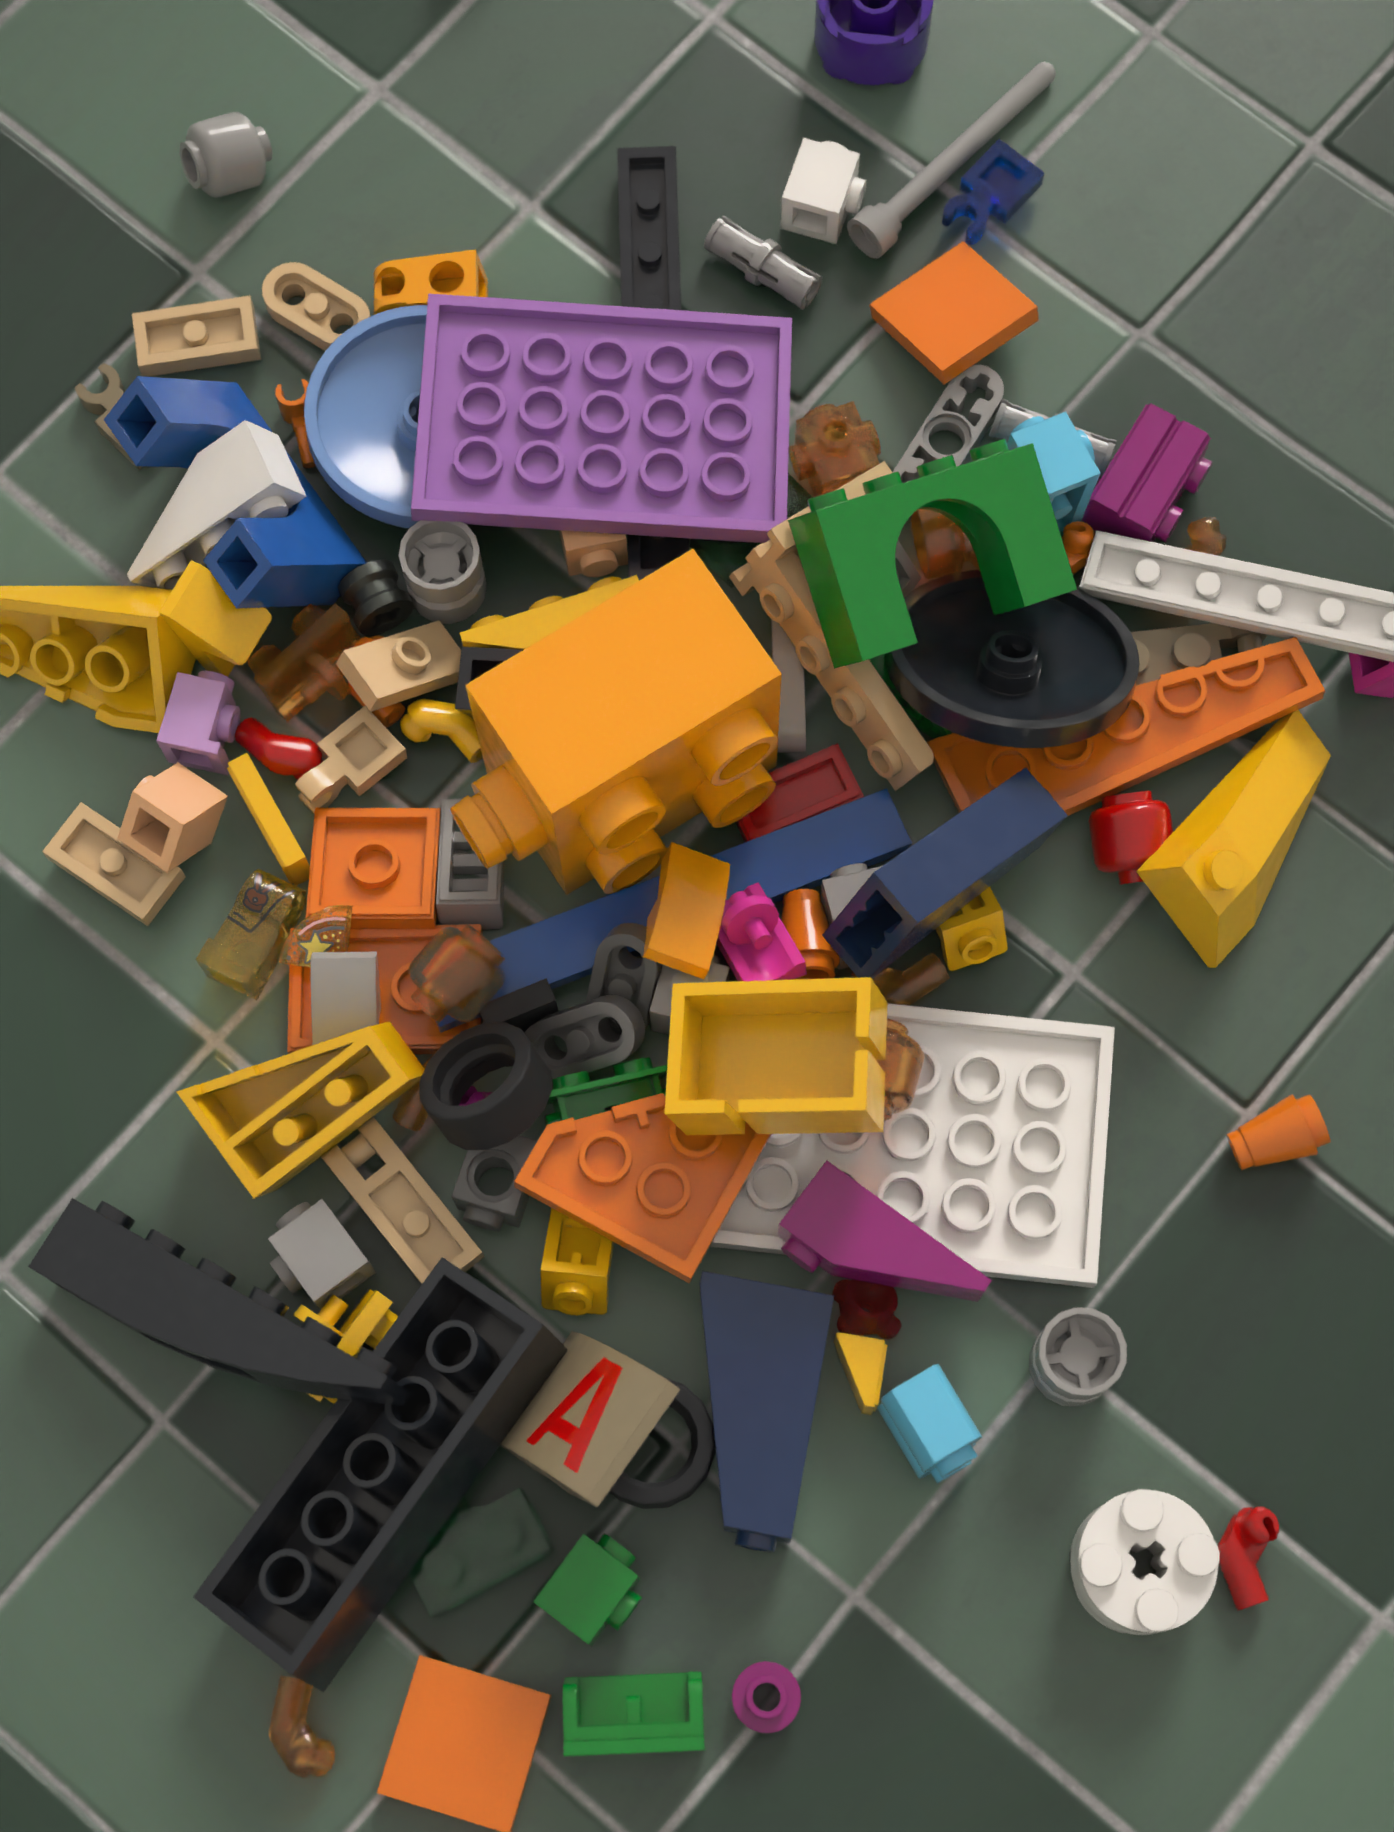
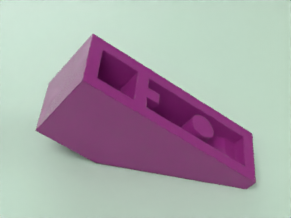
[778,1160,992,1302]

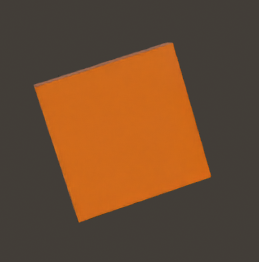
[870,241,1039,385]
[306,808,441,929]
[377,1655,552,1832]

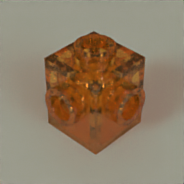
[789,401,881,497]

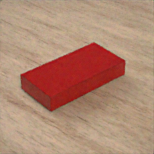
[735,743,864,842]

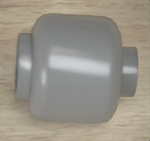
[179,112,272,198]

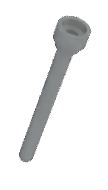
[847,62,1055,259]

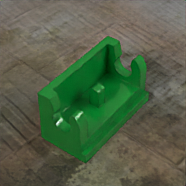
[563,1672,705,1756]

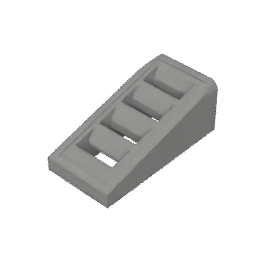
[436,799,504,930]

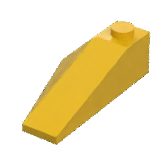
[0,586,196,733]
[1136,710,1331,968]

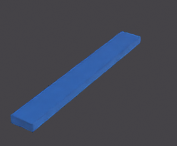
[416,788,912,1033]

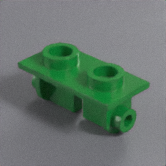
[545,1057,667,1126]

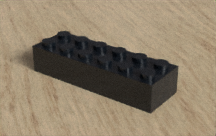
[193,1257,568,1692]

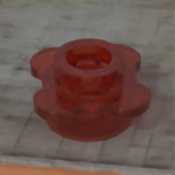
[832,1279,901,1340]

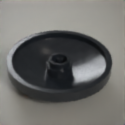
[885,570,1140,748]

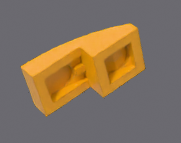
[643,842,730,980]

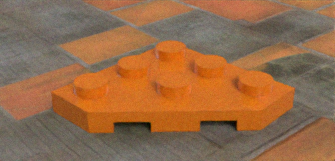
[514,1093,772,1283]

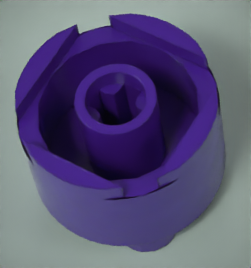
[814,0,934,85]

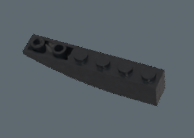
[28,1198,411,1405]

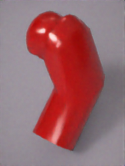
[235,717,324,780]
[1217,1506,1279,1611]

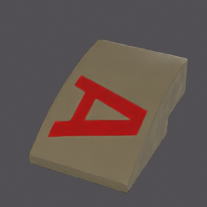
[500,1331,680,1507]

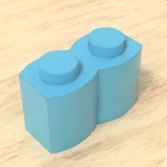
[877,1364,982,1484]

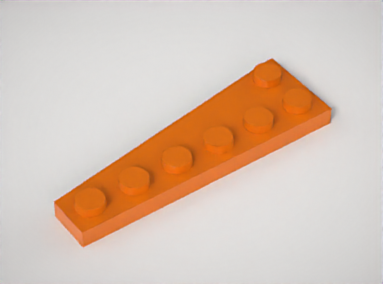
[927,637,1325,816]

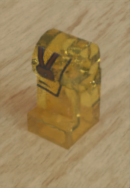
[195,869,307,1000]

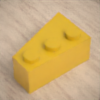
[176,1022,425,1199]

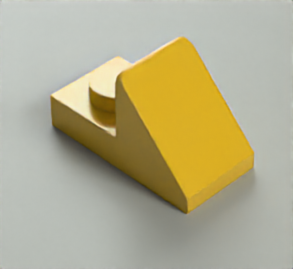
[158,561,272,677]

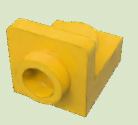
[935,887,1008,971]
[540,1208,614,1315]

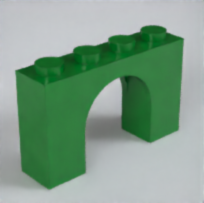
[788,439,1077,669]

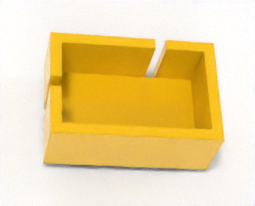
[664,977,888,1135]

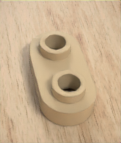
[262,262,371,351]

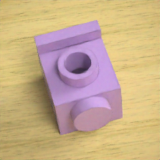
[156,671,241,775]

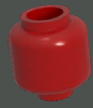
[1089,790,1173,885]

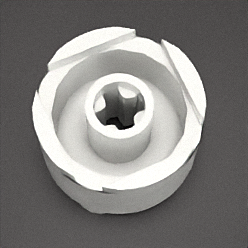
[1070,1489,1220,1635]

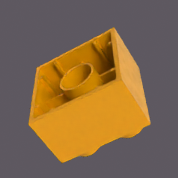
[450,549,782,895]

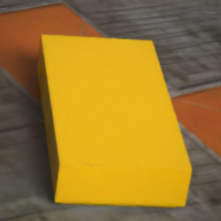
[227,753,310,886]

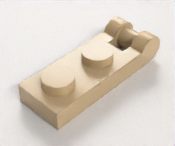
[321,1117,484,1284]

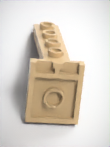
[729,461,934,791]

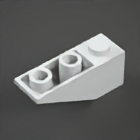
[127,420,307,590]

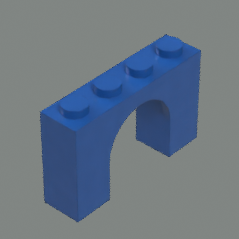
[104,376,367,609]

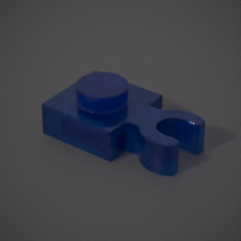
[942,139,1045,245]

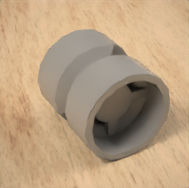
[398,521,487,624]
[1029,1307,1127,1407]

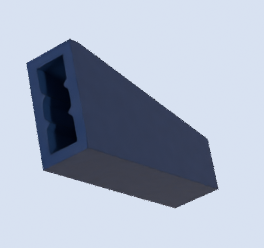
[822,767,1068,978]
[700,1271,834,1553]

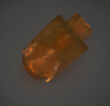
[248,604,361,722]

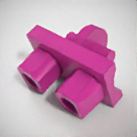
[716,882,807,981]

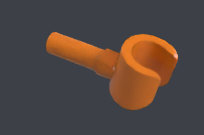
[275,379,316,468]

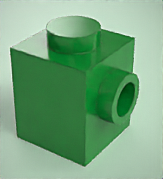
[533,1533,642,1647]

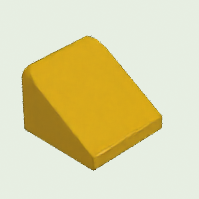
[834,1332,888,1415]

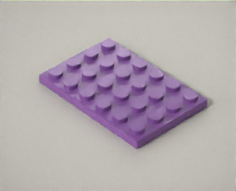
[411,293,792,543]

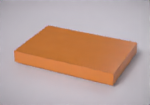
[287,924,483,1054]

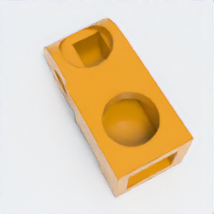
[374,249,488,315]

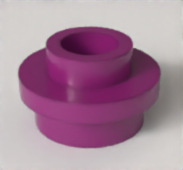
[732,1661,801,1733]

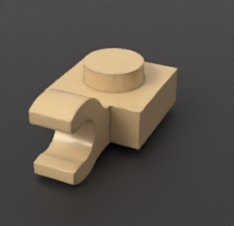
[295,706,407,814]

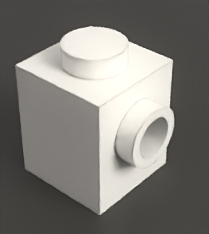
[781,138,867,245]

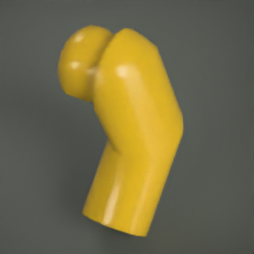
[400,698,483,763]

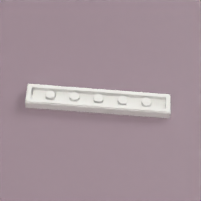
[1079,530,1394,662]

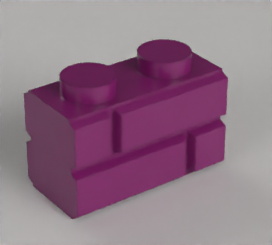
[1082,403,1213,543]

